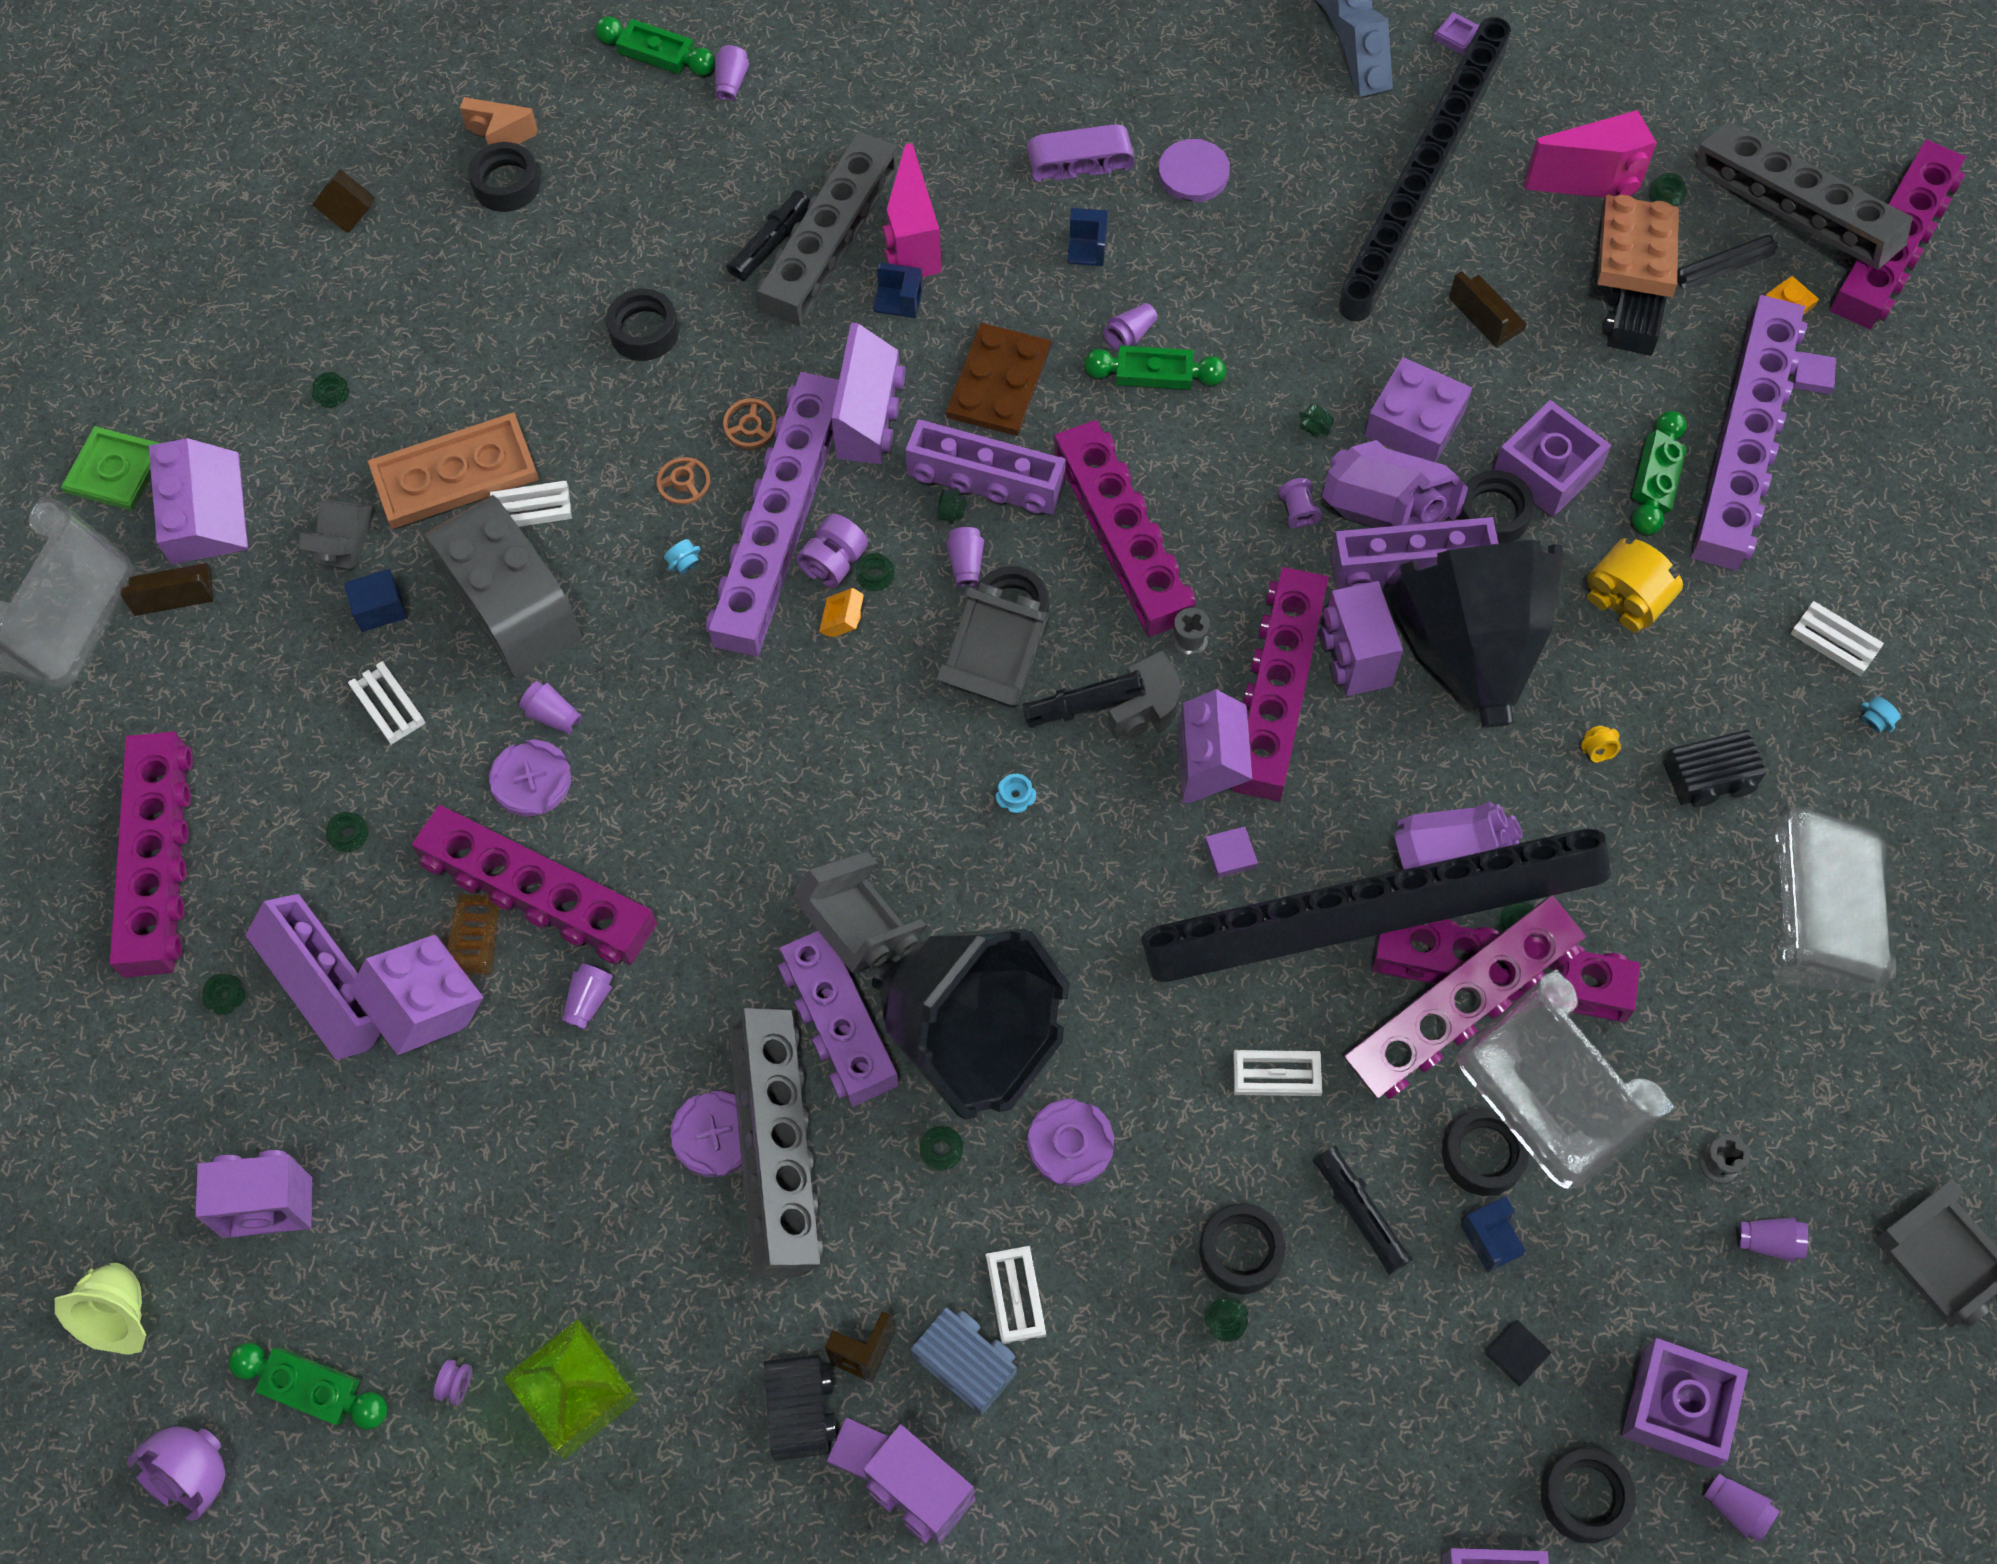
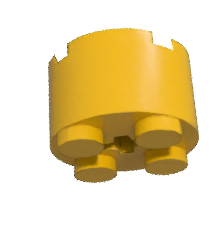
[1587,538,1683,633]

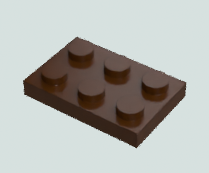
[946,323,1052,436]

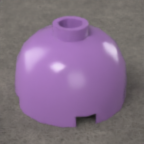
[128,1426,226,1521]

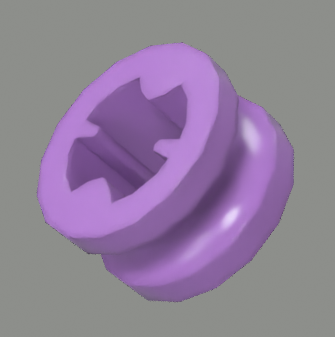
[434,1359,473,1406]

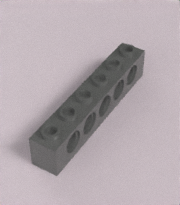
[1697,121,1913,270]
[756,131,898,326]
[728,1008,823,1278]

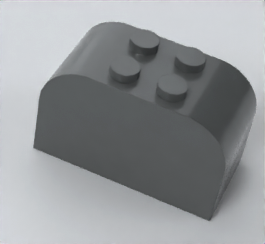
[423,495,583,679]

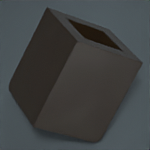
[312,169,375,232]

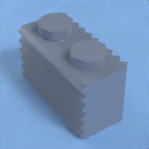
[911,1307,1017,1417]

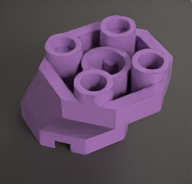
[1322,440,1468,528]
[1395,801,1523,870]

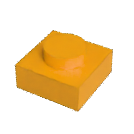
[1766,276,1819,315]
[819,588,864,637]

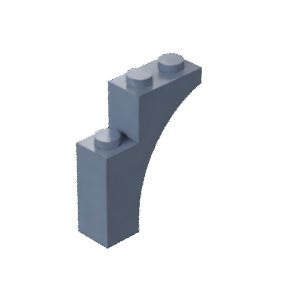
[1316,0,1393,97]

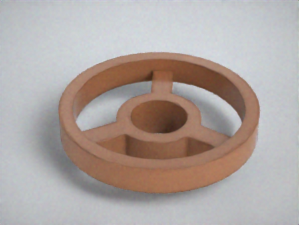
[723,398,777,450]
[657,457,710,505]

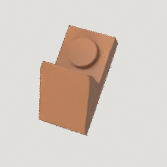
[460,97,538,145]

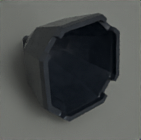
[1385,540,1564,728]
[872,928,1069,1120]

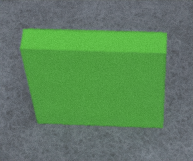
[61,426,160,511]

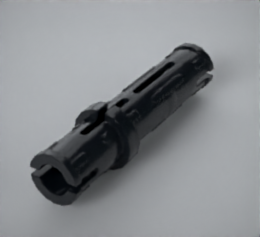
[726,190,810,281]
[1023,670,1146,728]
[1313,1146,1413,1275]

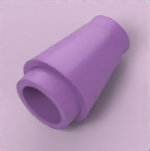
[715,45,749,101]
[1104,303,1157,352]
[946,527,984,587]
[519,681,582,735]
[561,963,613,1030]
[1739,1217,1808,1263]
[1704,1474,1781,1543]

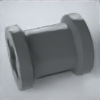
[1173,608,1210,656]
[1700,1134,1751,1183]

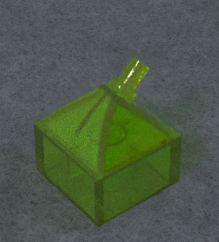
[502,1319,639,1460]

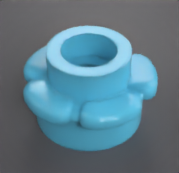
[664,539,701,575]
[1861,696,1901,733]
[996,774,1036,813]

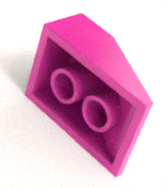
[1523,110,1657,198]
[882,143,942,277]

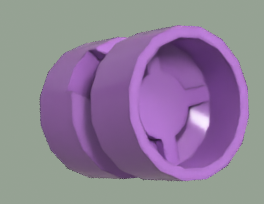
[796,514,869,588]

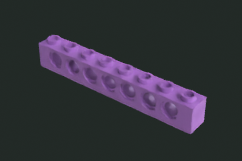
[1691,295,1808,570]
[706,372,839,657]

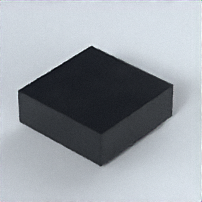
[1485,1320,1552,1387]

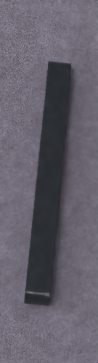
[1339,17,1511,322]
[1141,828,1611,982]

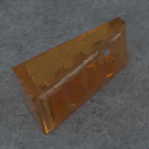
[447,894,500,975]

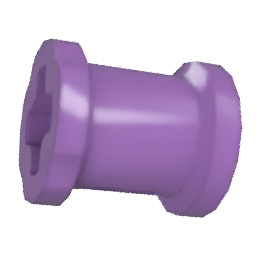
[1278,478,1322,529]

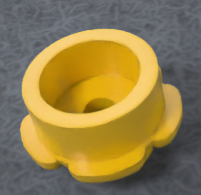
[1581,726,1621,763]

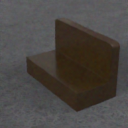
[1449,271,1527,348]
[120,563,213,616]
[824,1311,895,1383]

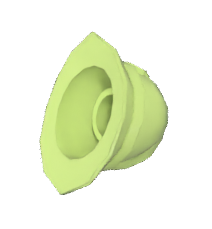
[55,1263,146,1355]

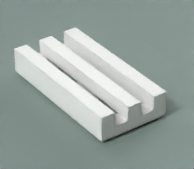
[490,481,572,527]
[1791,601,1884,677]
[348,661,425,745]
[1233,1050,1322,1096]
[986,1246,1046,1344]

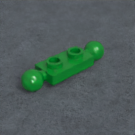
[595,16,715,77]
[1084,345,1226,390]
[1632,411,1687,535]
[228,1343,388,1430]

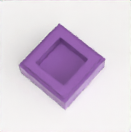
[1433,12,1479,55]
[1793,351,1836,394]
[1205,827,1258,878]
[827,1418,889,1481]

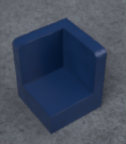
[1067,208,1108,266]
[873,263,923,318]
[344,569,407,632]
[1461,1196,1525,1273]

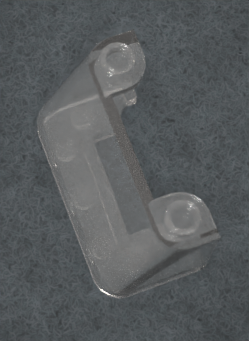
[0,496,136,690]
[1767,806,1896,994]
[1457,969,1676,1189]

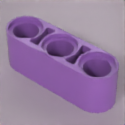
[1027,125,1135,183]

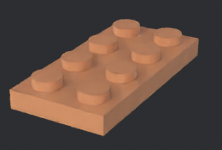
[1597,195,1679,298]
[368,412,539,529]

